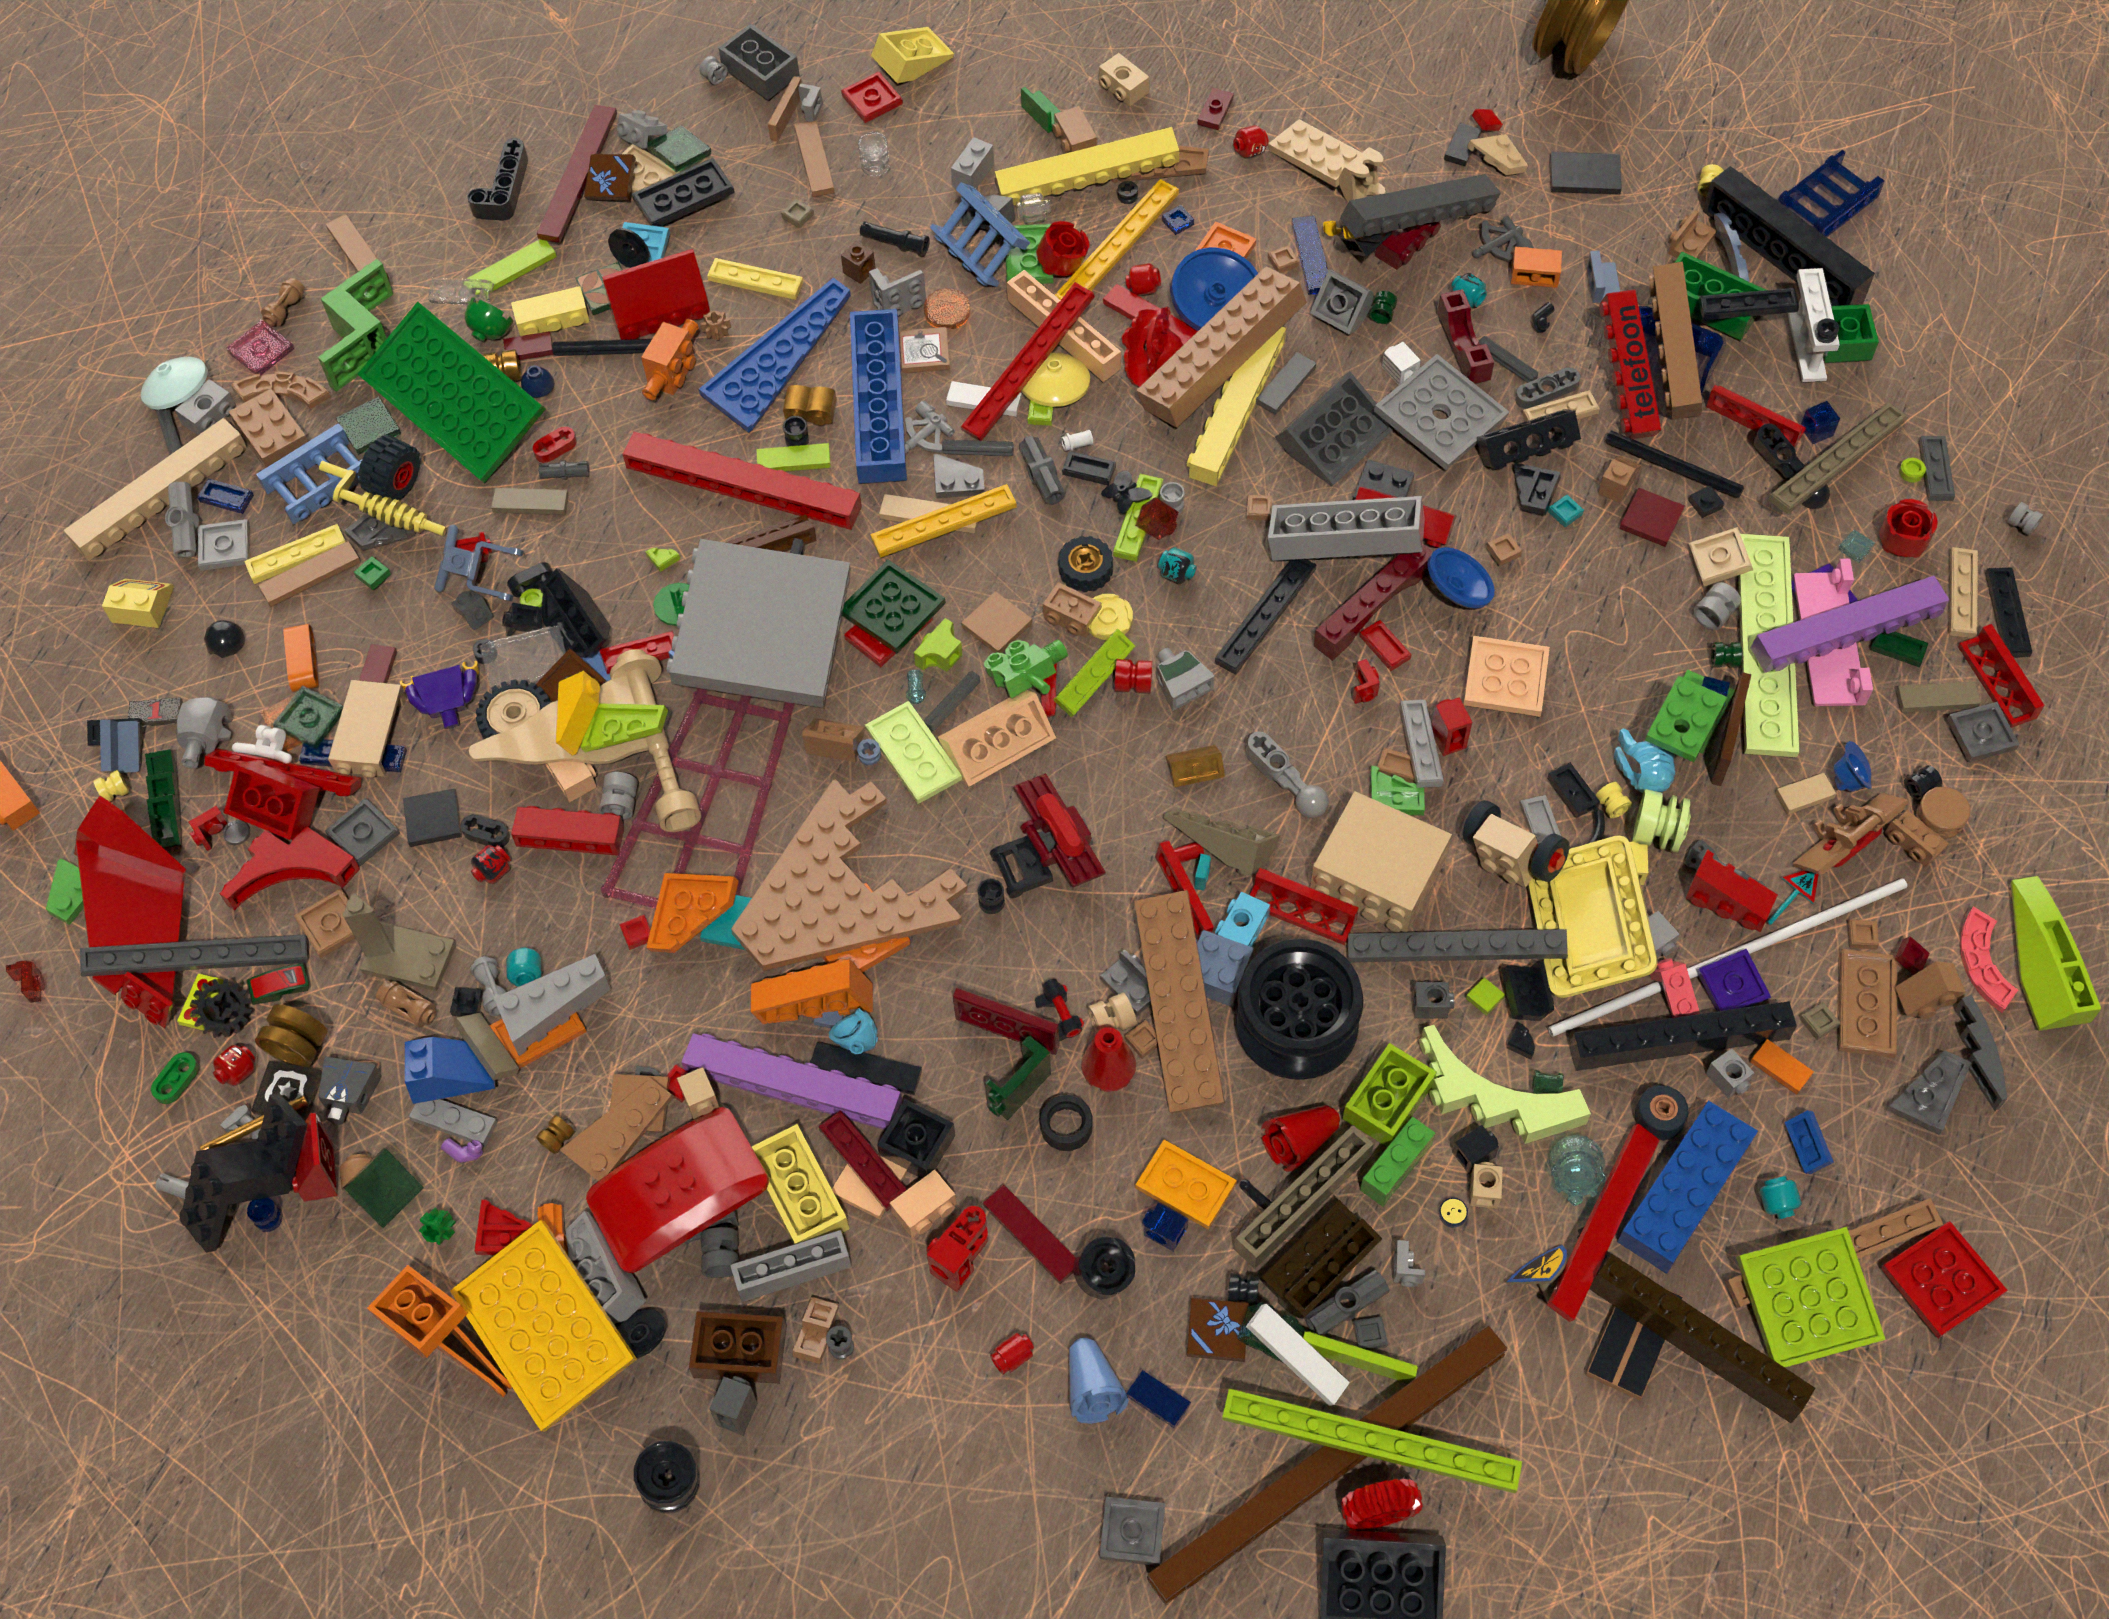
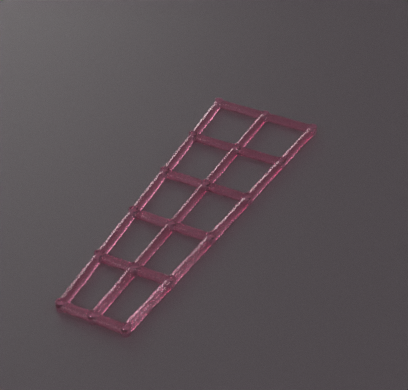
[601,688,795,908]

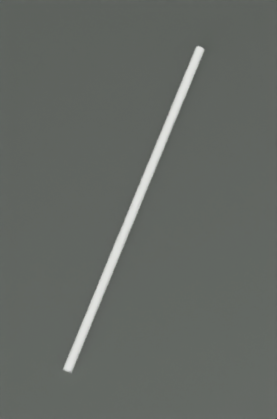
[1548,878,1907,1037]

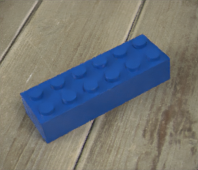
[1618,1100,1758,1274]

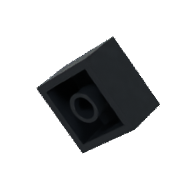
[877,1099,955,1179]

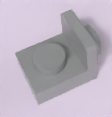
[798,84,823,122]
[1393,1240,1425,1287]

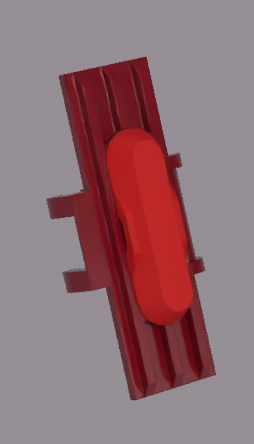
[1013,773,1106,888]

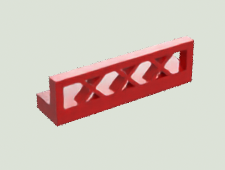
[1706,385,1806,448]
[1958,624,2045,728]
[1250,868,1359,945]

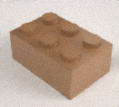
[228,389,308,468]

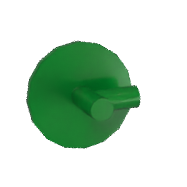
[653,583,690,626]

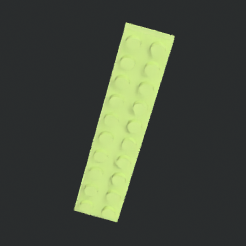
[1738,534,1799,757]

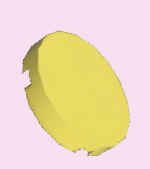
[1089,594,1133,640]

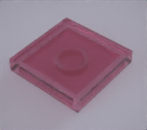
[226,320,294,375]

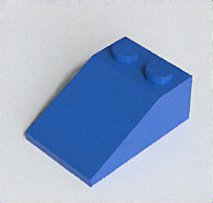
[405,1037,495,1104]

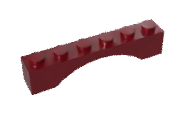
[1314,544,1433,661]

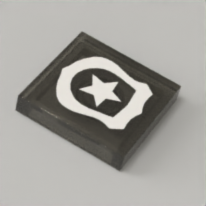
[251,1060,322,1121]

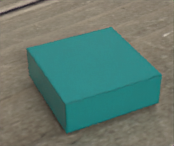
[1548,495,1584,527]
[1195,854,1211,891]

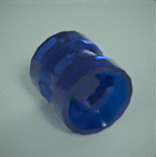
[247,1197,283,1232]

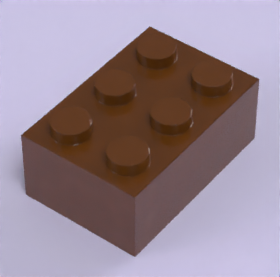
[689,1311,787,1384]

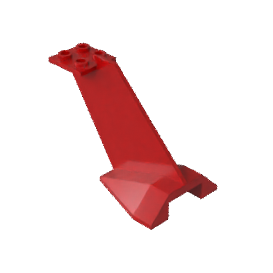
[74,795,187,1029]

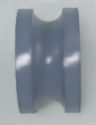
[857,739,881,765]

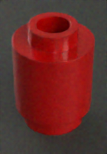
[990,1333,1034,1375]

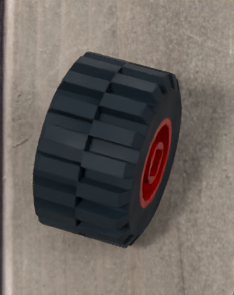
[358,435,421,500]

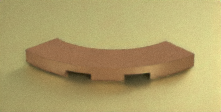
[231,371,331,409]

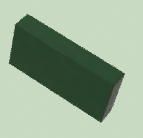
[1870,631,1929,668]

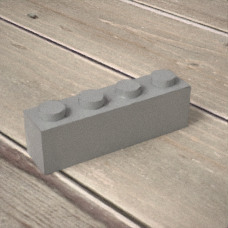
[730,1230,851,1302]

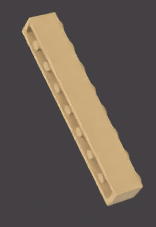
[63,418,247,561]

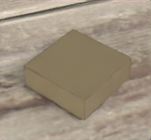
[781,199,814,229]
[1800,1002,1841,1040]

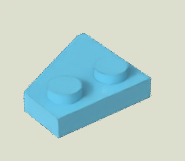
[622,222,670,262]

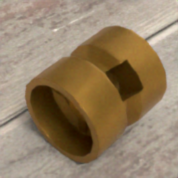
[483,349,522,381]

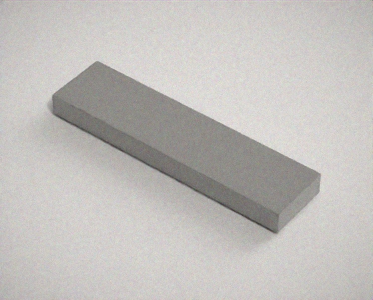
[1399,700,1444,788]

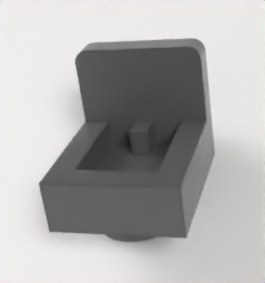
[451,590,493,630]

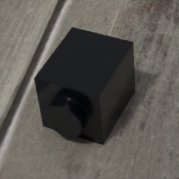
[1452,1125,1499,1174]

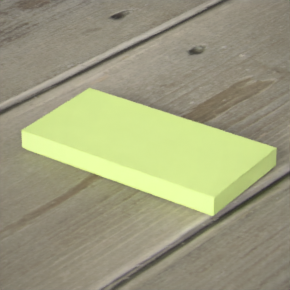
[865,701,962,804]

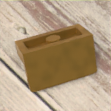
[1166,745,1225,787]

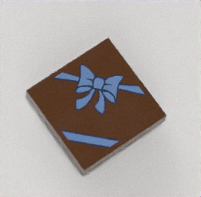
[584,154,636,200]
[1187,1298,1249,1362]

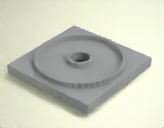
[1374,354,1509,470]

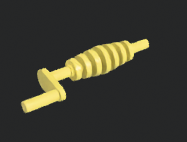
[319,461,447,536]

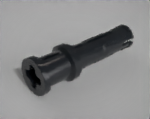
[860,221,930,256]

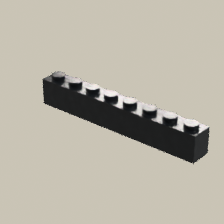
[1569,1001,1797,1071]

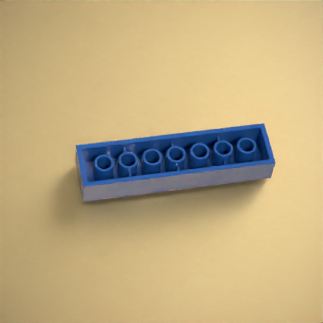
[850,309,907,483]

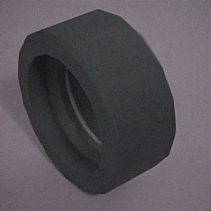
[1040,1095,1093,1151]

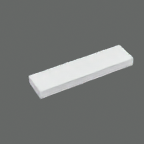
[1246,1304,1350,1406]

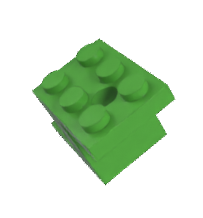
[318,259,393,392]
[1645,669,1734,762]

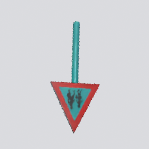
[1768,870,1819,925]

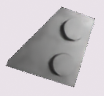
[934,454,985,498]

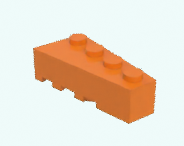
[751,959,873,1024]

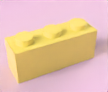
[511,286,590,336]

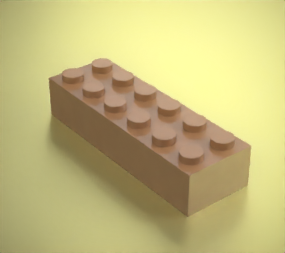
[1649,262,1702,420]

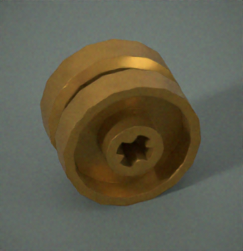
[255,1004,328,1068]

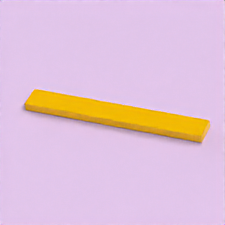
[1055,179,1179,300]

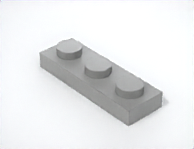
[409,1099,497,1147]

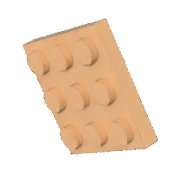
[1464,636,1550,717]

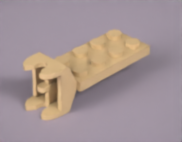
[1268,119,1386,203]

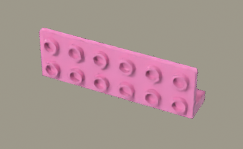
[1793,559,1873,706]

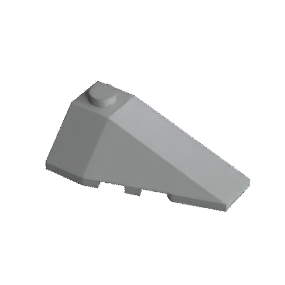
[566,1211,646,1324]

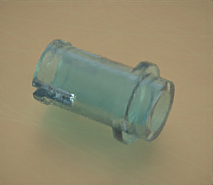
[906,670,926,704]

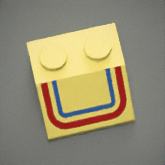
[102,579,174,628]

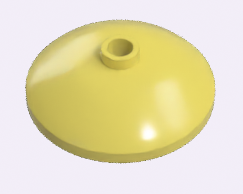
[1021,353,1090,407]

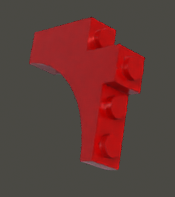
[219,826,360,911]

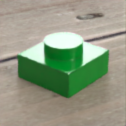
[354,556,391,590]

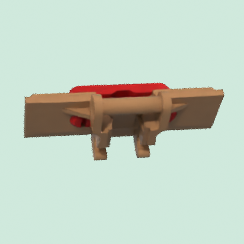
[1793,793,1909,875]

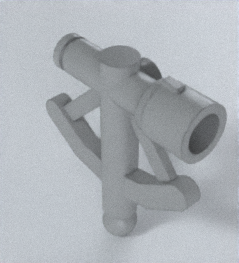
[905,400,955,454]

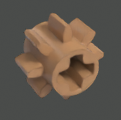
[700,310,731,340]

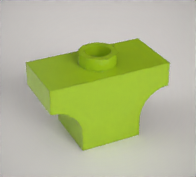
[914,618,962,672]

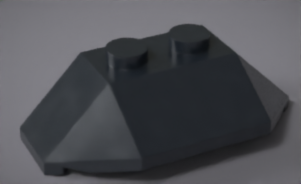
[540,568,611,658]

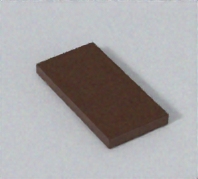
[1711,672,1752,786]

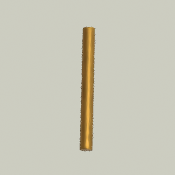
[200,1095,309,1150]

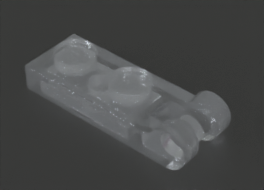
[427,278,494,305]

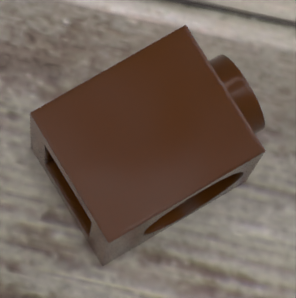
[841,241,876,284]

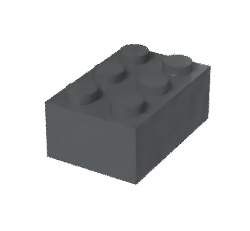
[718,23,800,100]

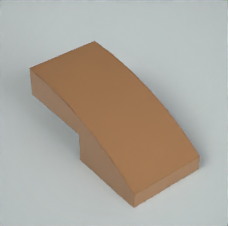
[793,1297,839,1364]

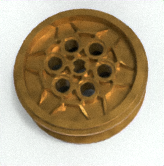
[1532,0,1629,74]

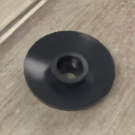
[608,228,650,268]
[617,1309,666,1358]

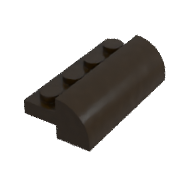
[1260,1200,1382,1319]

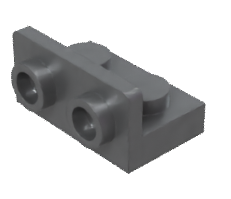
[1100,950,1151,1016]

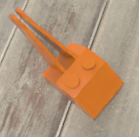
[367,1265,512,1398]

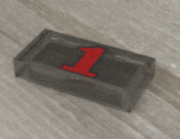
[128,698,183,727]

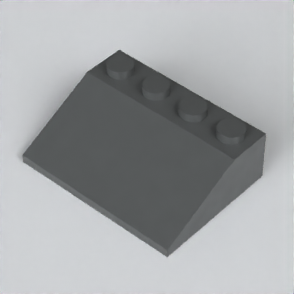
[1275,372,1394,487]

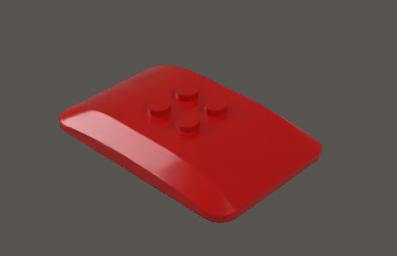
[586,1107,769,1273]

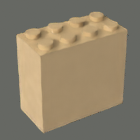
[1310,791,1452,933]

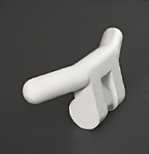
[232,725,292,764]

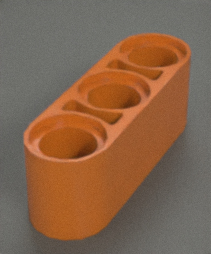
[283,624,319,692]

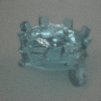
[1549,1135,1606,1206]

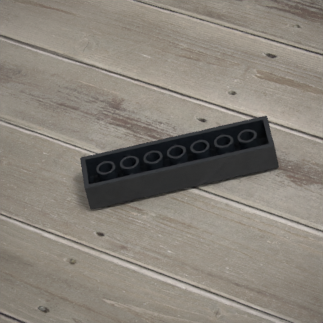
[1703,166,1875,306]

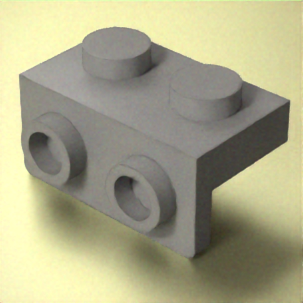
[617,110,667,149]

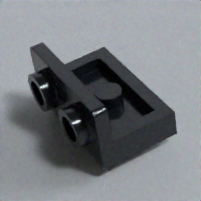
[1501,961,1554,1021]

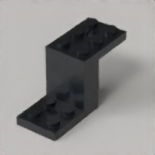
[179,1093,307,1253]

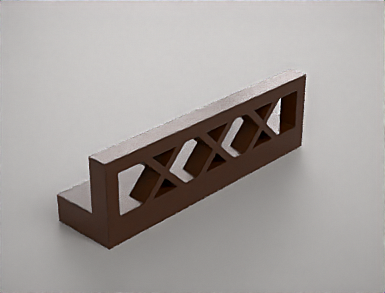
[725,515,817,552]

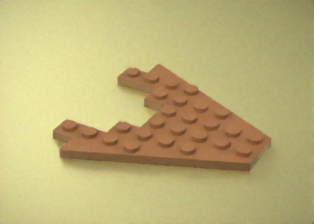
[731,779,967,971]

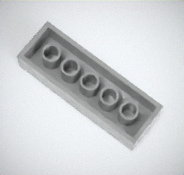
[1268,496,1425,561]

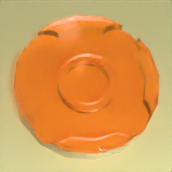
[924,288,970,329]

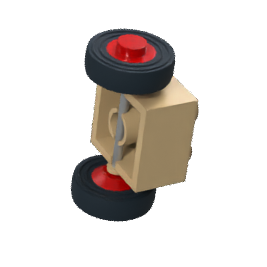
[1463,800,1570,888]

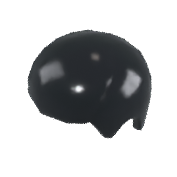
[204,620,245,658]

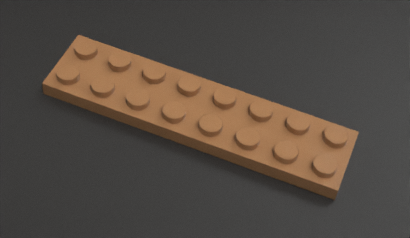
[1134,890,1225,1114]

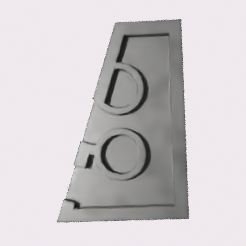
[1887,1050,1971,1135]

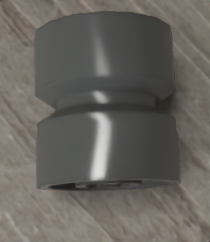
[700,1227,739,1278]

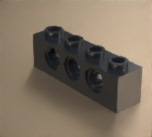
[1477,409,1581,470]

